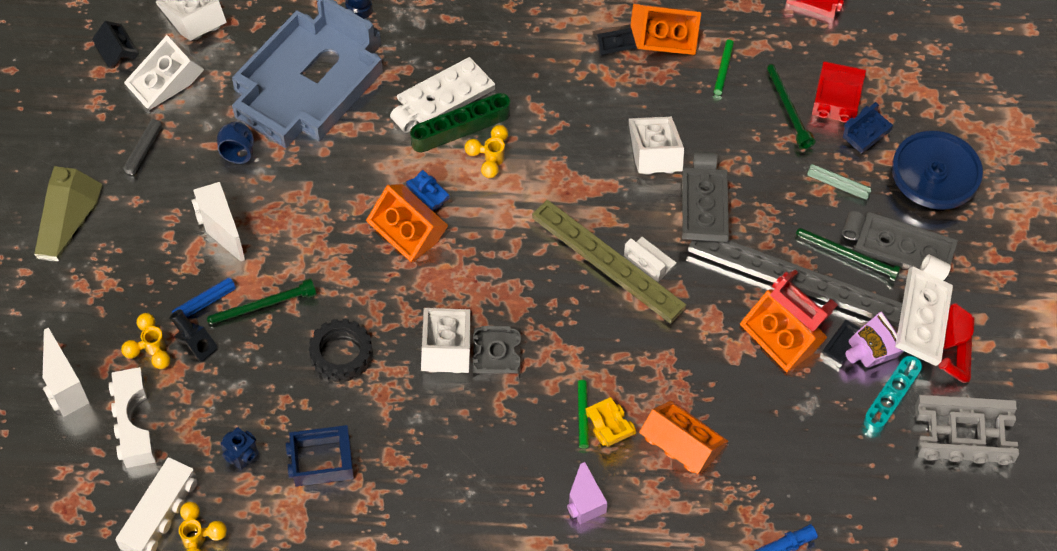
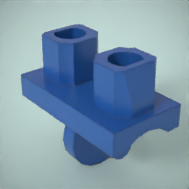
[406,170,450,212]

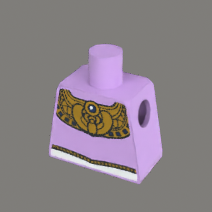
[845,311,904,368]

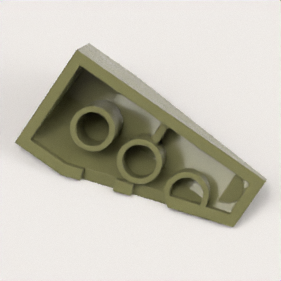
[35,166,103,259]

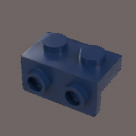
[843,102,893,154]

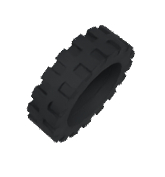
[309,319,373,382]

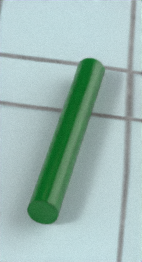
[714,40,734,95]
[578,380,589,449]

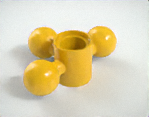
[464,125,508,178]
[121,313,170,369]
[179,501,227,551]

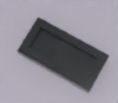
[820,319,861,368]

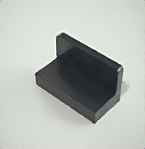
[92,21,139,68]
[592,24,637,55]

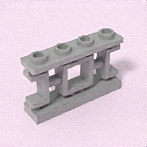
[915,395,1019,465]

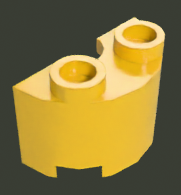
[585,397,636,447]

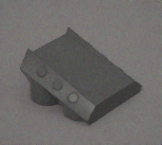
[473,326,521,374]

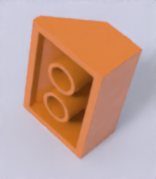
[630,4,701,55]
[366,184,448,262]
[740,289,827,372]
[639,400,728,474]

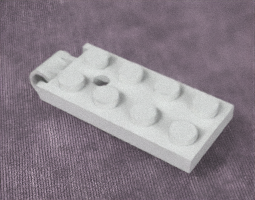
[390,57,496,133]
[895,254,953,366]

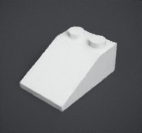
[156,0,227,41]
[124,35,204,110]
[629,116,684,175]
[192,182,245,262]
[421,308,470,373]
[43,328,89,417]

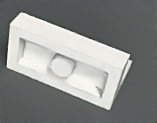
[624,237,676,282]

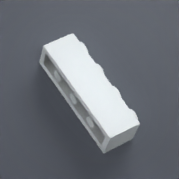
[115,457,197,551]

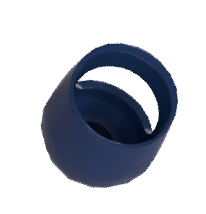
[217,122,254,164]

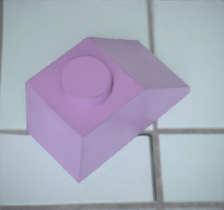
[567,462,607,524]

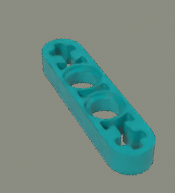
[864,356,922,432]

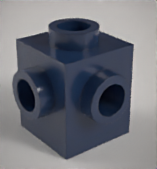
[220,427,258,470]

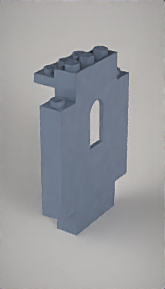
[232,0,383,148]

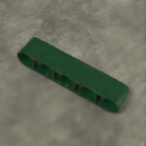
[410,93,510,153]

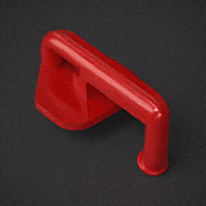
[938,303,974,383]

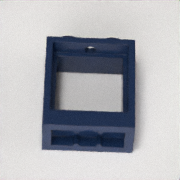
[286,425,354,487]

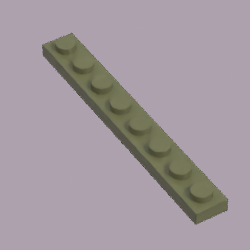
[532,200,686,324]

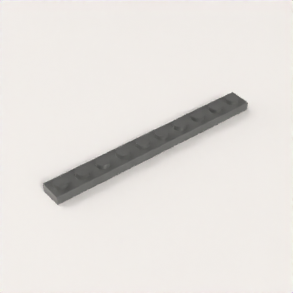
[688,240,903,328]

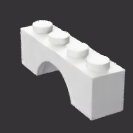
[109,367,155,468]

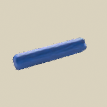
[172,278,236,317]

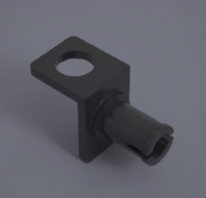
[169,309,218,361]

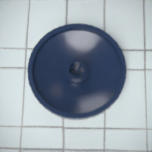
[892,131,983,209]

